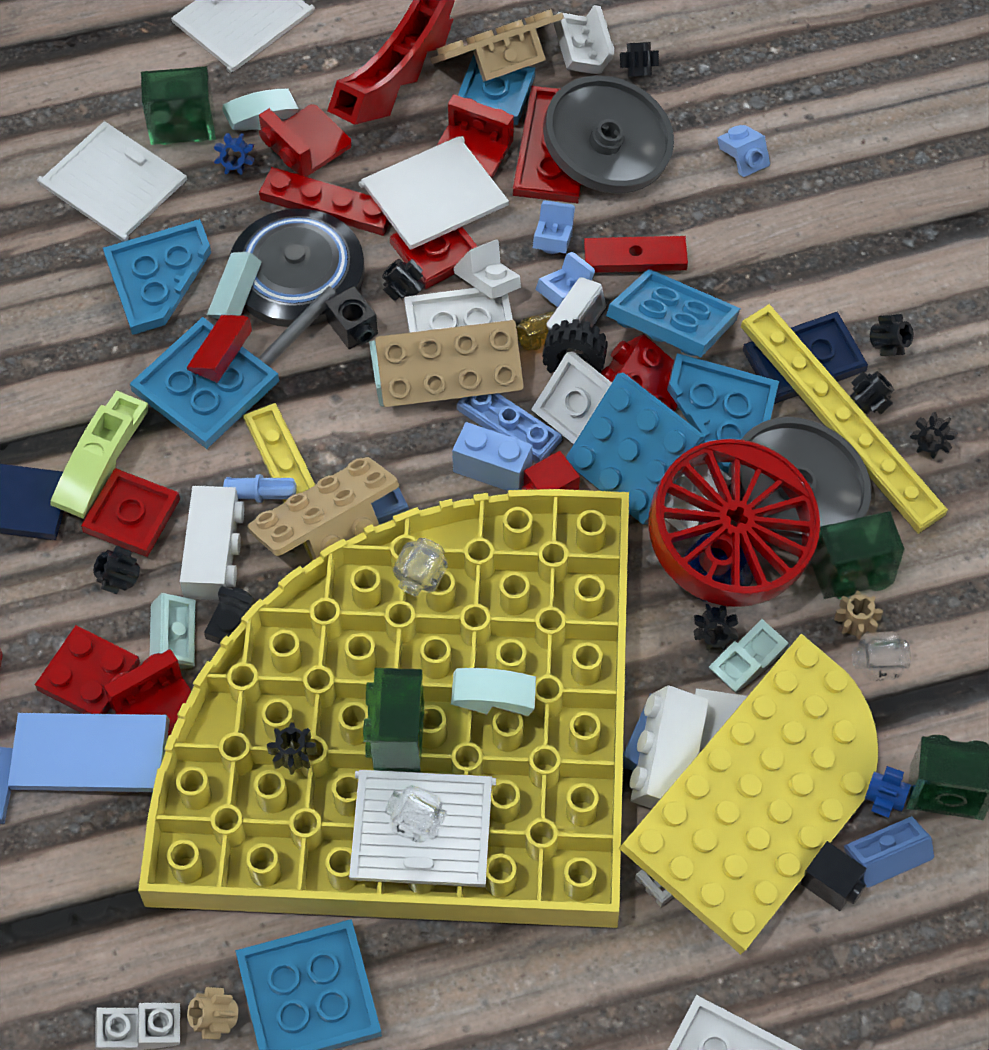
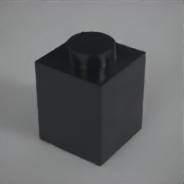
[801,841,867,911]

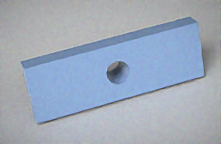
[457,393,562,463]

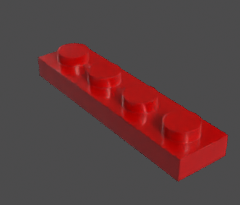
[259,167,390,236]

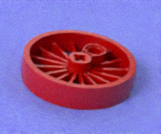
[648,439,820,607]

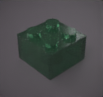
[141,66,216,145]
[811,511,905,599]
[363,668,425,773]
[906,735,989,820]

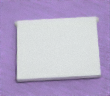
[171,0,315,73]
[37,121,187,241]
[359,136,509,250]
[349,770,496,887]

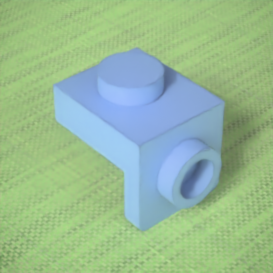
[717,125,770,177]
[533,200,575,254]
[535,252,595,307]

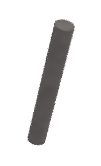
[258,286,338,366]

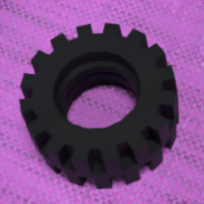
[542,319,608,373]

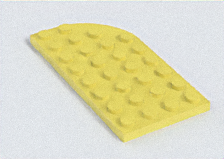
[619,634,878,955]

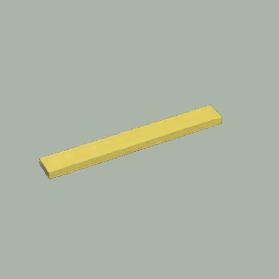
[741,304,948,534]
[243,403,315,562]

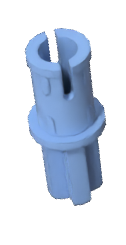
[223,474,297,503]

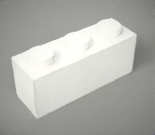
[180,486,244,600]
[630,685,709,809]

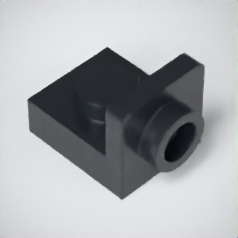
[204,586,255,644]

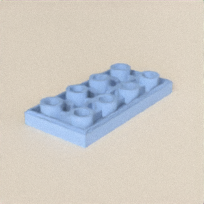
[8,713,170,792]

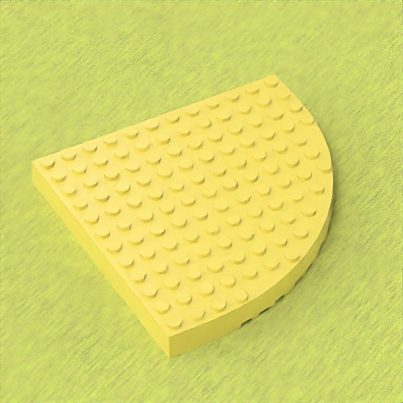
[138,489,629,928]

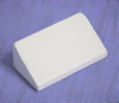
[546,277,606,353]

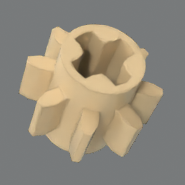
[834,591,883,640]
[187,987,238,1039]

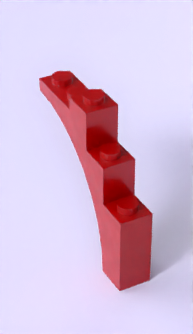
[327,0,455,125]

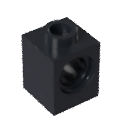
[325,286,378,349]

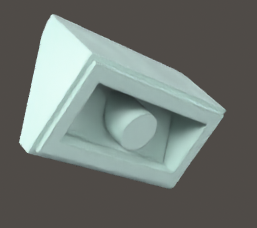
[207,252,262,319]
[149,593,196,669]

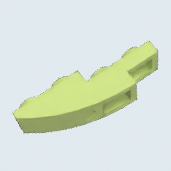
[50,390,148,518]

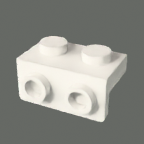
[553,5,614,75]

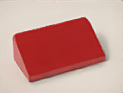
[187,315,252,383]

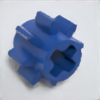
[214,133,255,175]
[865,766,911,818]

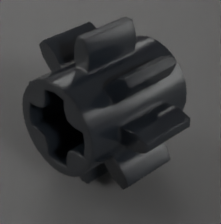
[620,42,659,76]
[382,259,424,301]
[870,314,914,356]
[850,371,894,415]
[910,412,958,459]
[93,546,140,594]
[693,604,738,651]
[267,722,317,775]

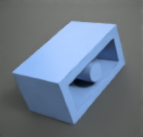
[452,422,533,491]

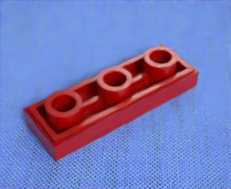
[584,236,688,273]

